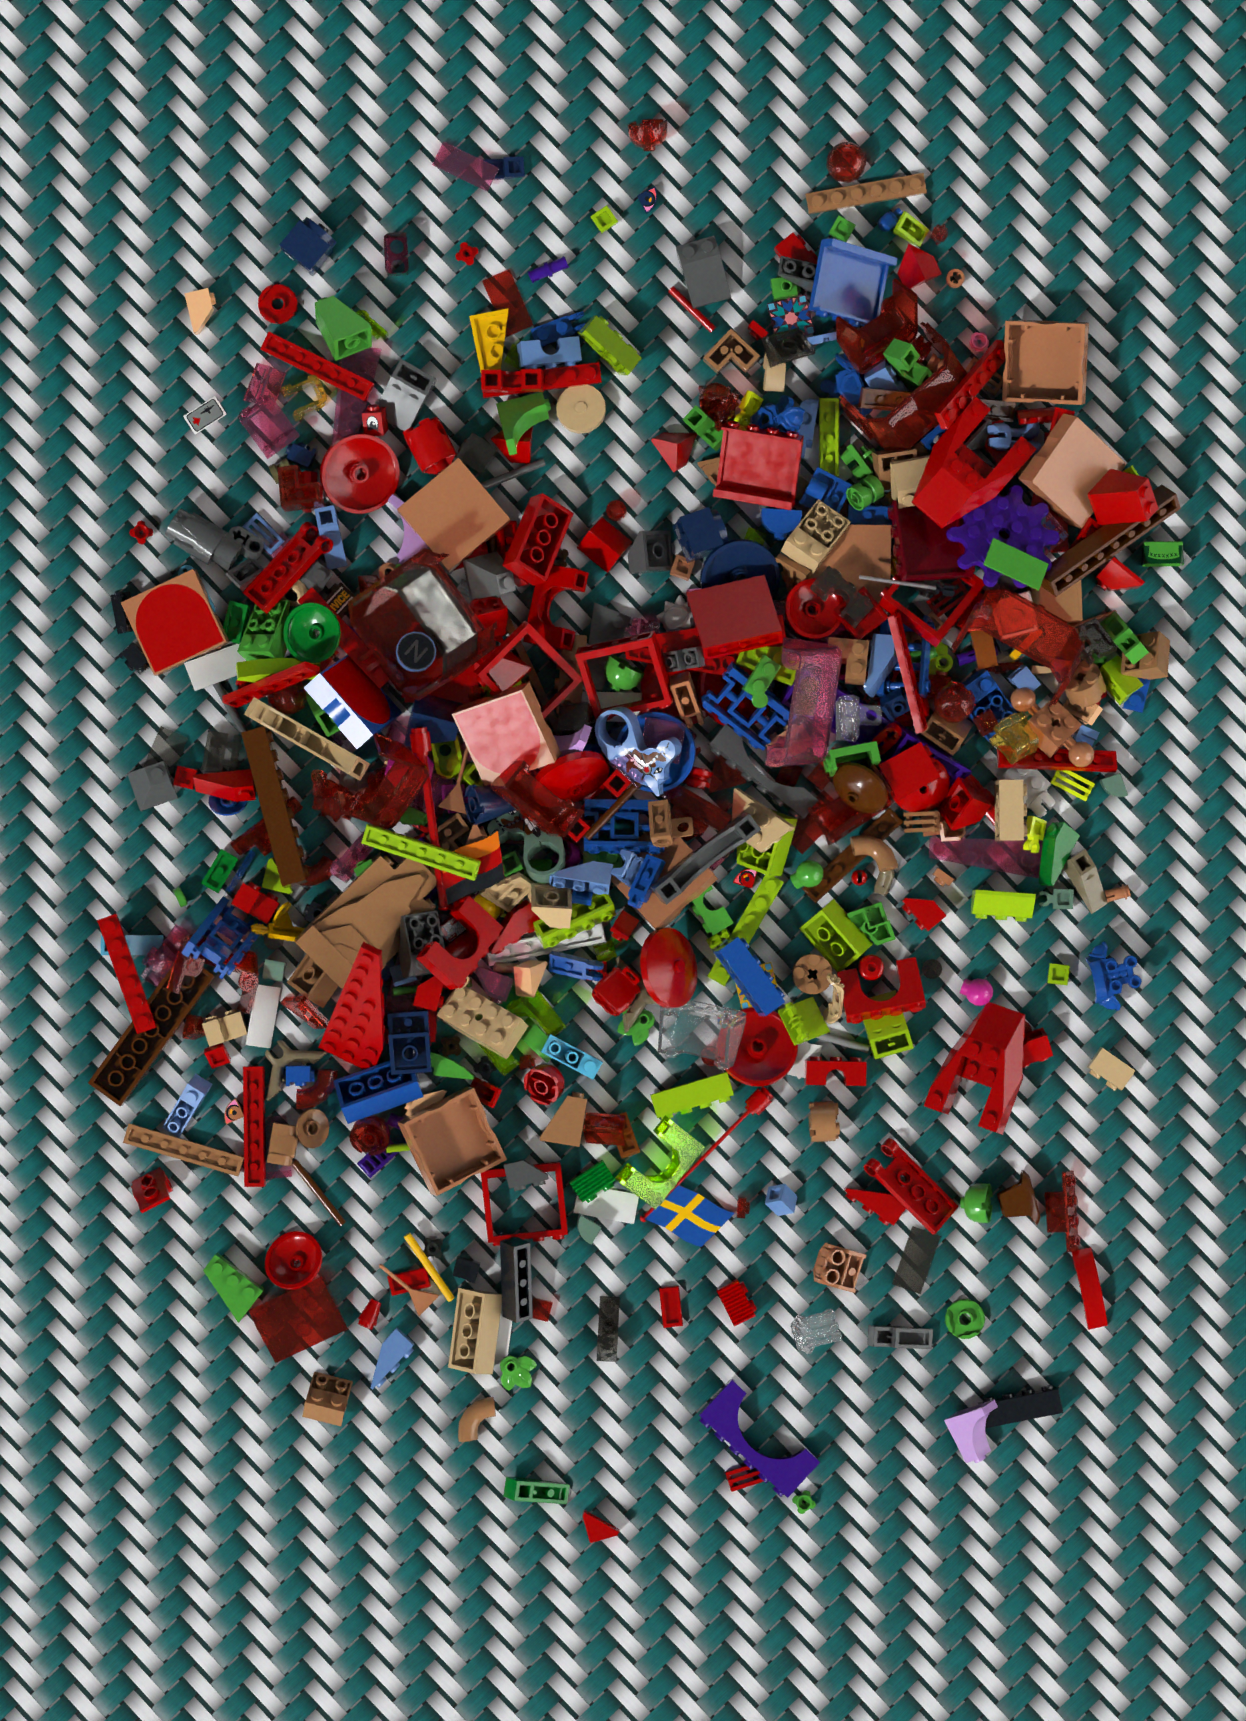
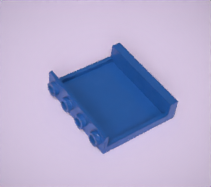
[808,238,898,332]

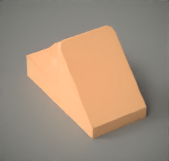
[1063,699,1103,726]

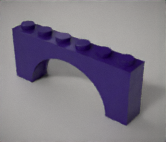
[698,1379,820,1498]

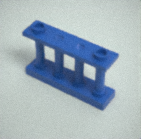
[876,615,935,698]

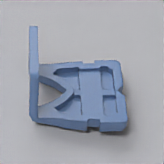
[611,849,644,888]

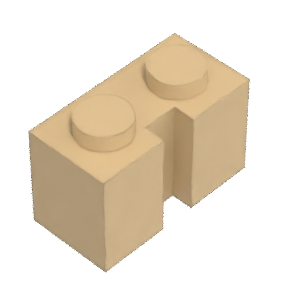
[202,1009,248,1047]
[1087,1047,1135,1091]

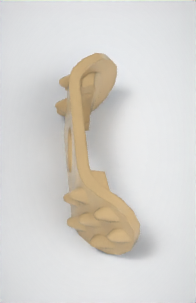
[823,973,845,1024]

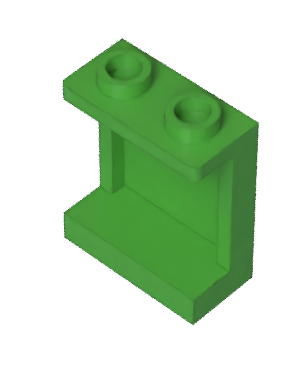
[823,741,881,777]

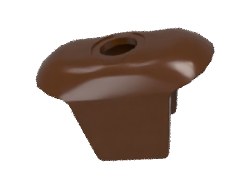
[997,1170,1040,1226]

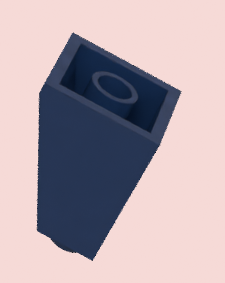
[404,692,463,746]

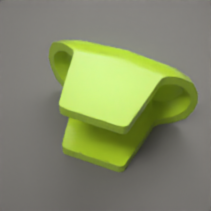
[431,736,462,779]

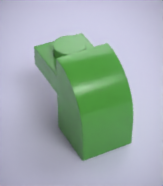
[682,405,723,451]
[521,1017,552,1063]

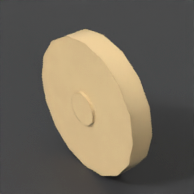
[556,385,606,434]

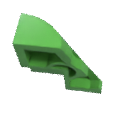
[846,902,896,946]

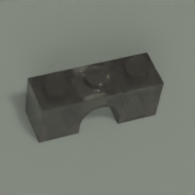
[810,566,874,628]

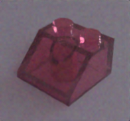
[475,966,515,1004]

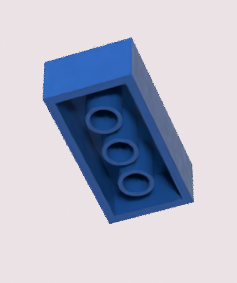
[713,937,785,1016]
[334,1061,424,1124]

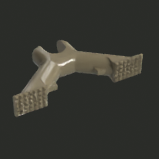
[616,956,657,1033]
[265,1040,327,1101]

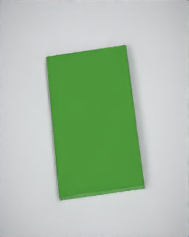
[983,538,1049,591]

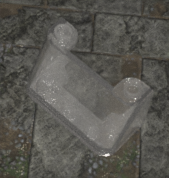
[658,1000,746,1070]

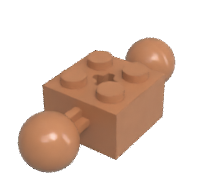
[1010,688,1094,767]

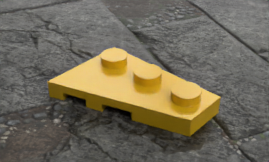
[469,308,509,372]

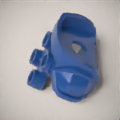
[820,353,873,419]
[752,395,805,435]
[1085,941,1142,1011]

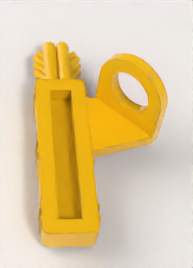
[251,901,305,942]

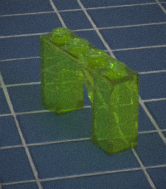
[478,989,567,1076]
[616,1115,705,1210]

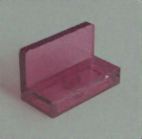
[243,363,286,411]
[412,773,453,817]

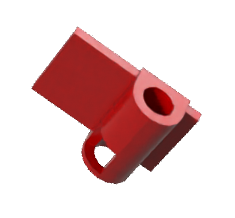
[131,1167,174,1213]

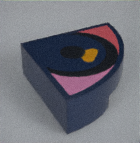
[637,187,657,214]

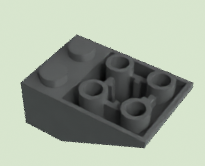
[377,359,437,431]
[399,910,445,979]

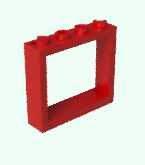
[878,573,985,647]
[474,621,583,719]
[575,631,674,721]
[481,1161,568,1246]

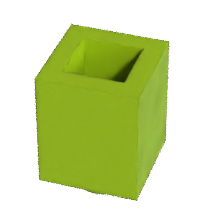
[455,762,483,789]

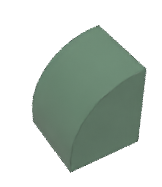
[1099,773,1128,797]
[263,959,287,982]
[577,1213,602,1245]

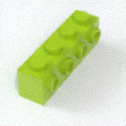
[533,894,616,949]
[650,1072,734,1121]

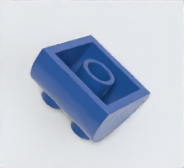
[760,508,802,541]

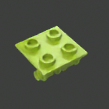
[777,997,830,1046]

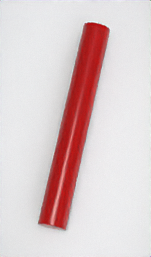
[668,286,716,333]

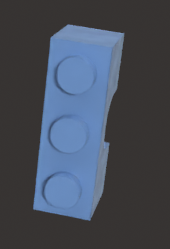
[517,336,582,369]

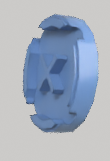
[806,330,846,345]

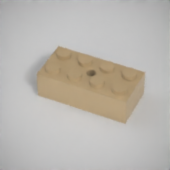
[436,987,528,1060]

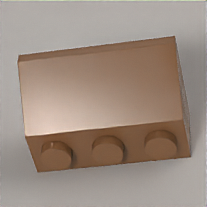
[287,954,338,1008]

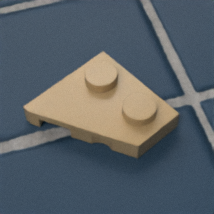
[479,872,534,912]

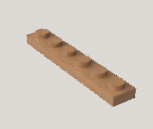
[805,173,927,214]
[123,1123,244,1176]

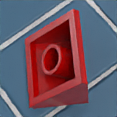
[577,517,633,573]

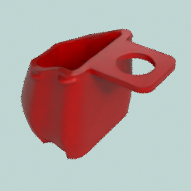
[467,596,508,652]
[592,966,641,1016]

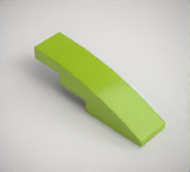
[236,658,321,682]

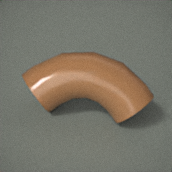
[850,835,898,872]
[458,1397,496,1442]

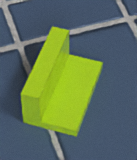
[1099,655,1143,705]

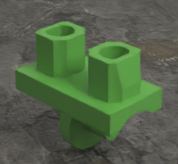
[840,444,876,480]

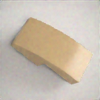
[763,348,786,392]

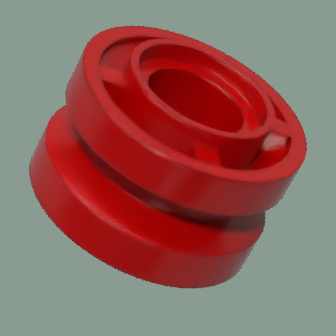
[682,766,713,789]

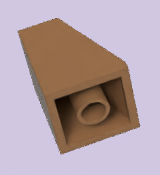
[1026,580,1083,624]
[540,1091,588,1147]

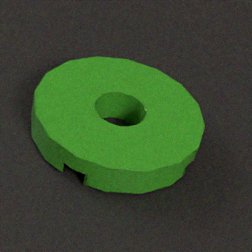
[945,1299,985,1339]

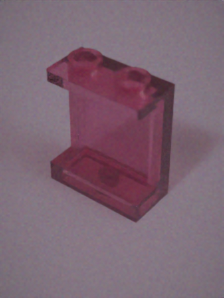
[237,394,300,459]

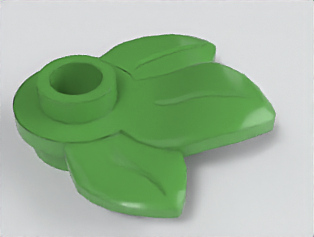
[617,1009,655,1046]
[500,1356,537,1391]

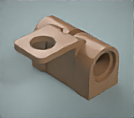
[648,799,694,848]
[267,1122,298,1166]

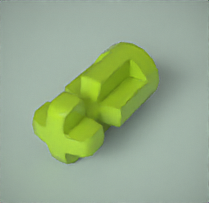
[706,929,730,950]

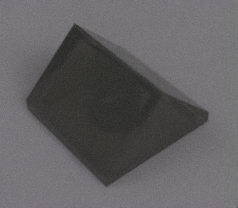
[762,327,815,368]

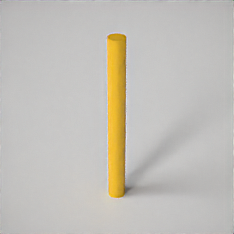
[404,1232,455,1302]

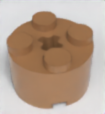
[1061,659,1106,707]
[792,954,833,994]
[808,1101,840,1142]

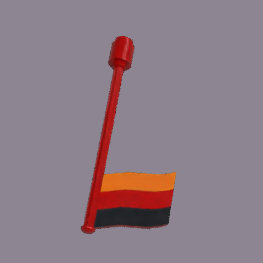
[409,726,505,911]

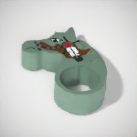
[487,790,566,883]

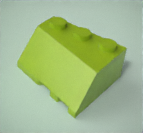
[577,316,641,375]
[737,808,798,876]

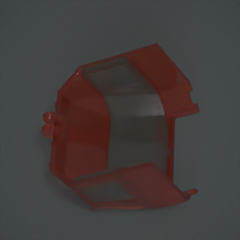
[348,548,497,701]

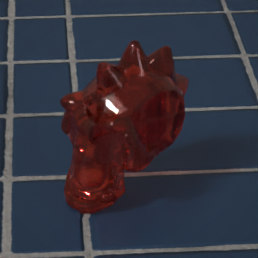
[698,382,740,431]
[311,769,360,822]

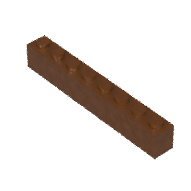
[1041,484,1181,597]
[241,726,310,888]

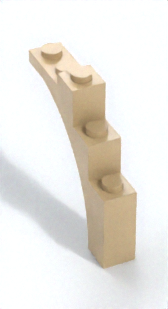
[244,697,370,781]

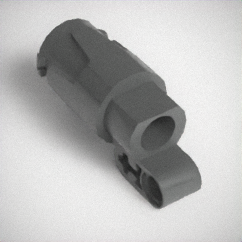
[165,508,264,571]

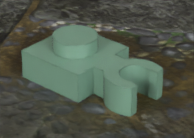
[1039,889,1074,909]

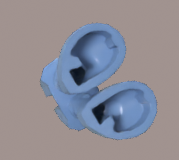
[987,423,1041,458]

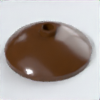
[833,763,888,813]

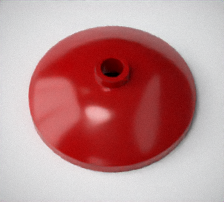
[785,578,843,639]
[890,756,950,812]
[265,1231,322,1290]

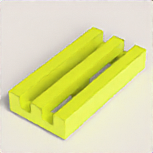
[1050,770,1095,802]

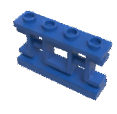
[701,661,795,751]
[584,799,665,855]
[182,896,263,979]

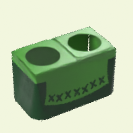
[1142,541,1184,567]

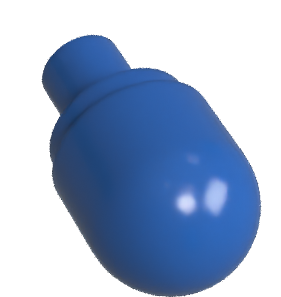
[878,208,903,232]

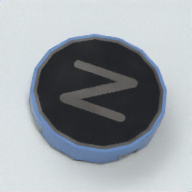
[396,632,436,672]

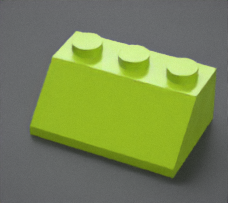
[971,890,1036,922]
[799,899,873,972]

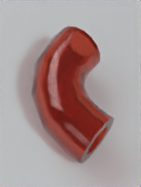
[299,855,340,886]
[296,1069,338,1109]

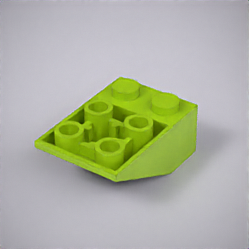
[863,990,914,1059]

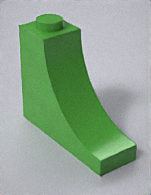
[496,392,551,456]

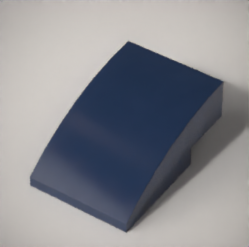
[387,1009,432,1075]

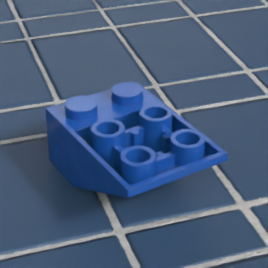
[950,668,1021,742]

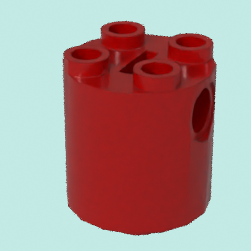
[403,417,458,474]

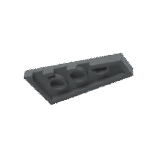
[583,603,631,692]

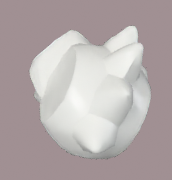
[656,595,696,632]

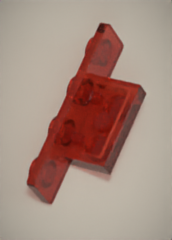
[230,796,303,856]
[1045,1170,1080,1252]

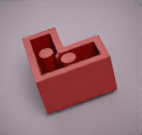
[231,881,281,924]

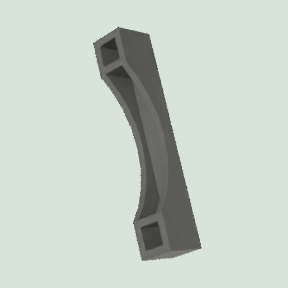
[708,725,818,820]
[650,812,761,905]

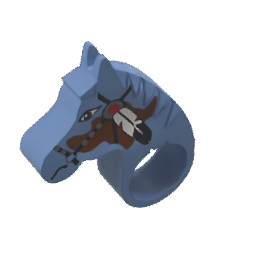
[595,707,682,796]

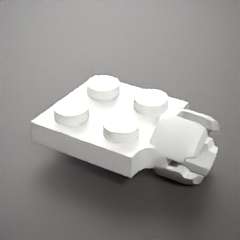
[996,768,1055,818]

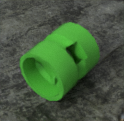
[846,475,884,511]

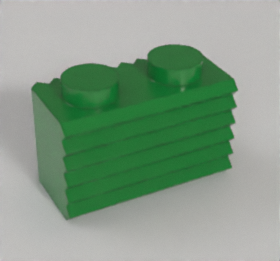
[569,1160,615,1203]

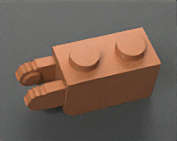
[670,671,705,729]

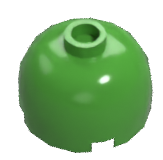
[604,655,645,692]
[960,1183,993,1223]

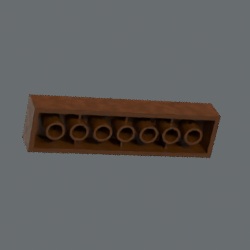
[88,953,217,1106]

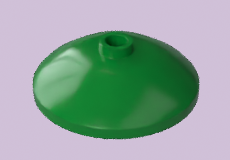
[283,603,341,663]

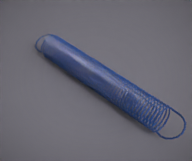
[225,846,258,897]

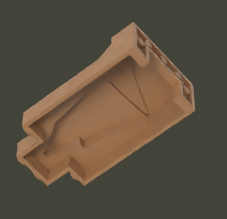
[294,855,437,990]

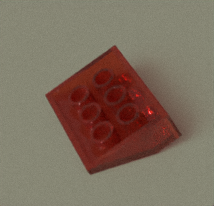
[249,1275,348,1363]

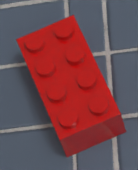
[502,493,574,586]

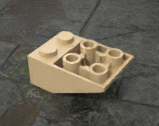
[781,499,851,574]

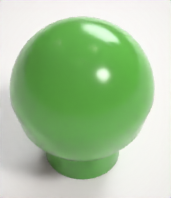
[790,860,823,889]

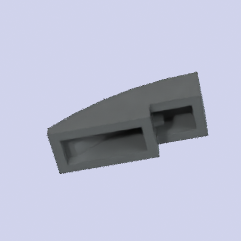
[867,1325,933,1349]

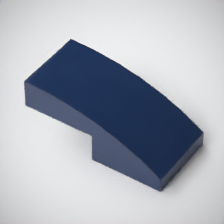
[481,156,525,181]

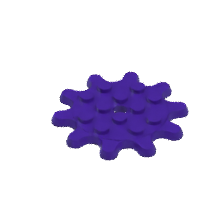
[946,485,1060,588]

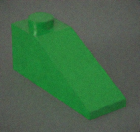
[1039,822,1080,886]
[503,1477,570,1504]

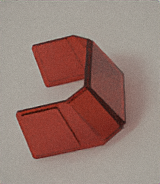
[839,322,967,451]
[951,589,1085,707]

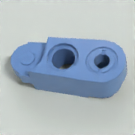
[799,398,819,459]

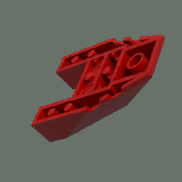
[912,397,1037,528]
[924,1002,1026,1135]

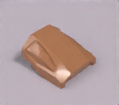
[813,1243,866,1293]

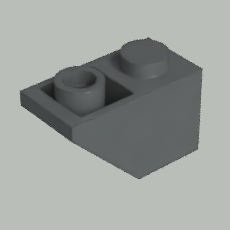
[504,1159,549,1191]

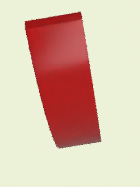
[1071,1247,1108,1330]

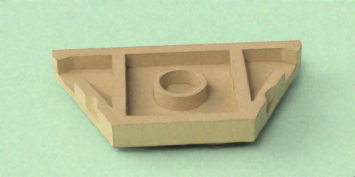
[732,788,795,852]

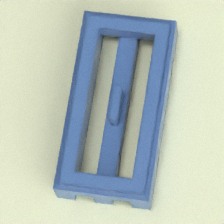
[242,513,285,555]

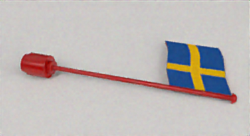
[640,1086,774,1247]

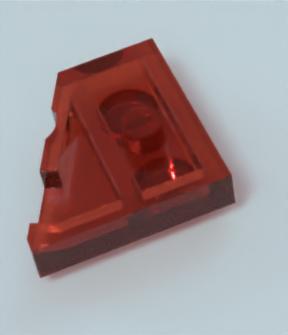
[709,755,747,793]
[280,996,329,1029]

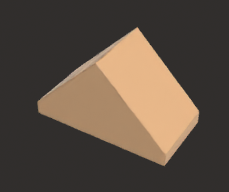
[514,960,548,998]

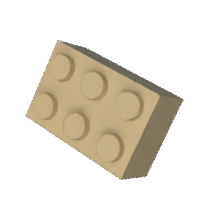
[994,780,1027,841]

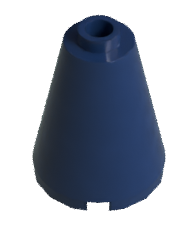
[465,784,523,825]

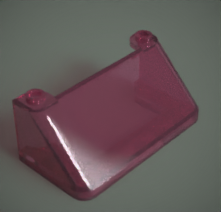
[765,638,842,767]

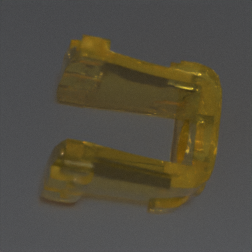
[280,375,327,422]
[989,711,1039,764]

